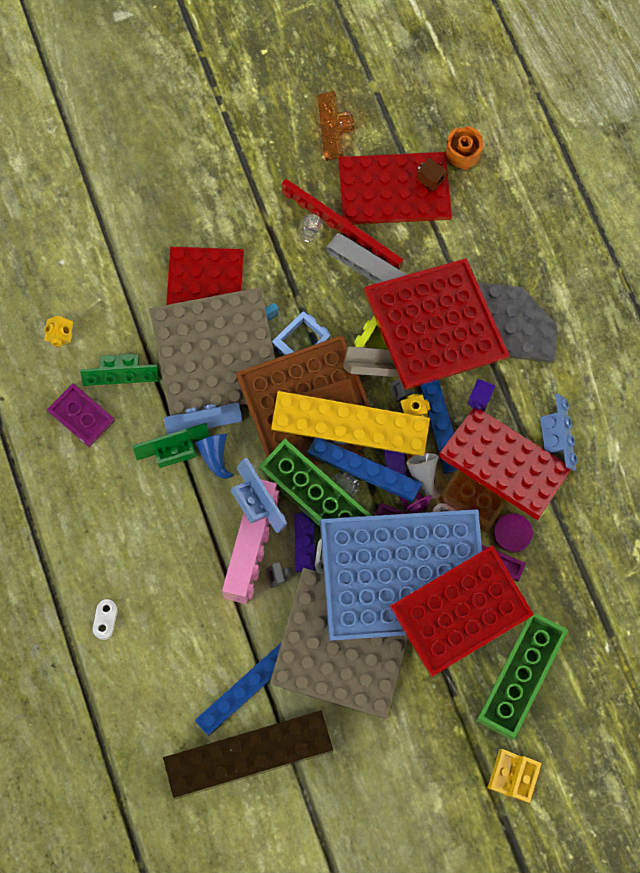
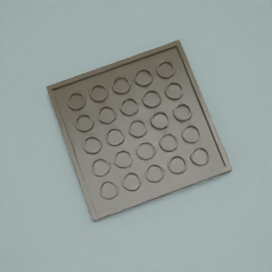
[149,287,275,416]
[269,568,408,719]

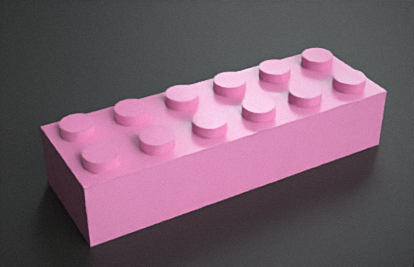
[222,479,280,604]

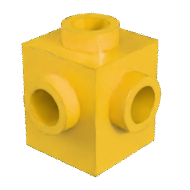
[44,316,73,347]
[400,394,430,417]

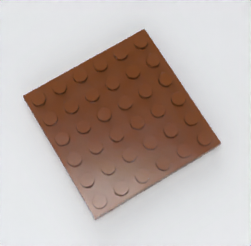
[235,335,370,466]

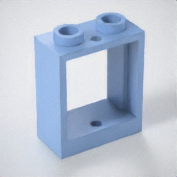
[272,311,330,356]

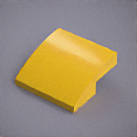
[487,749,542,803]

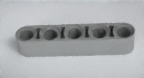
[326,233,406,283]

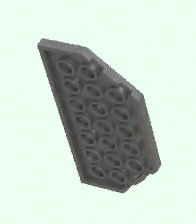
[477,282,557,363]

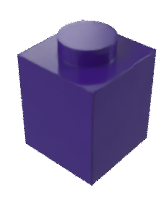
[467,379,495,412]

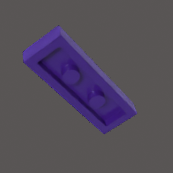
[294,513,315,573]

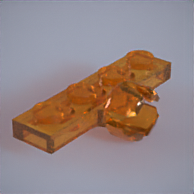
[317,91,354,161]

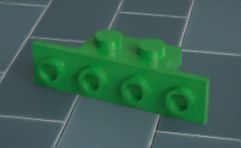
[80,354,159,386]
[132,423,210,469]

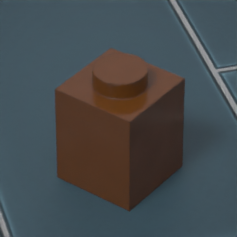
[417,158,447,191]

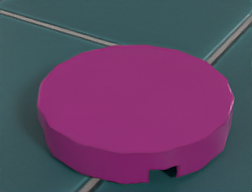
[493,514,533,553]

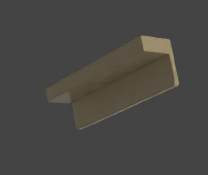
[343,346,399,377]

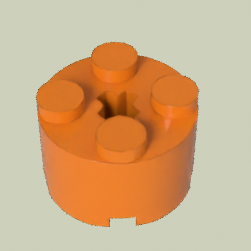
[445,126,483,170]

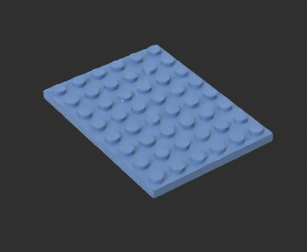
[320,510,482,641]

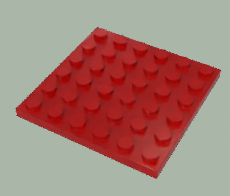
[363,258,510,390]

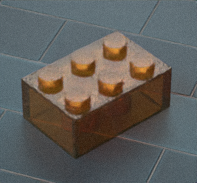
[439,470,508,533]

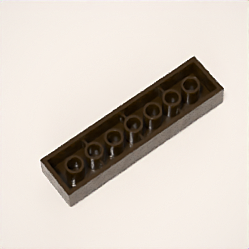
[163,710,333,800]

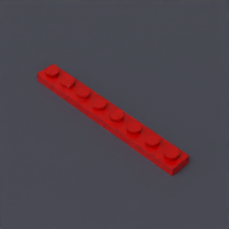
[282,178,404,270]

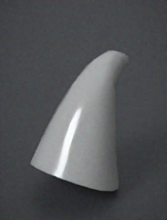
[406,453,442,499]

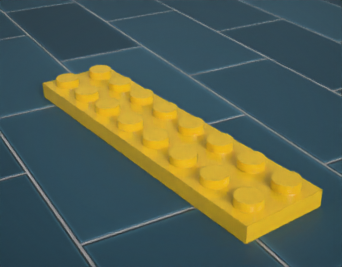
[271,391,430,456]

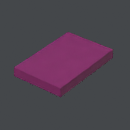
[47,383,115,447]

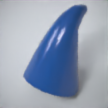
[196,434,234,479]

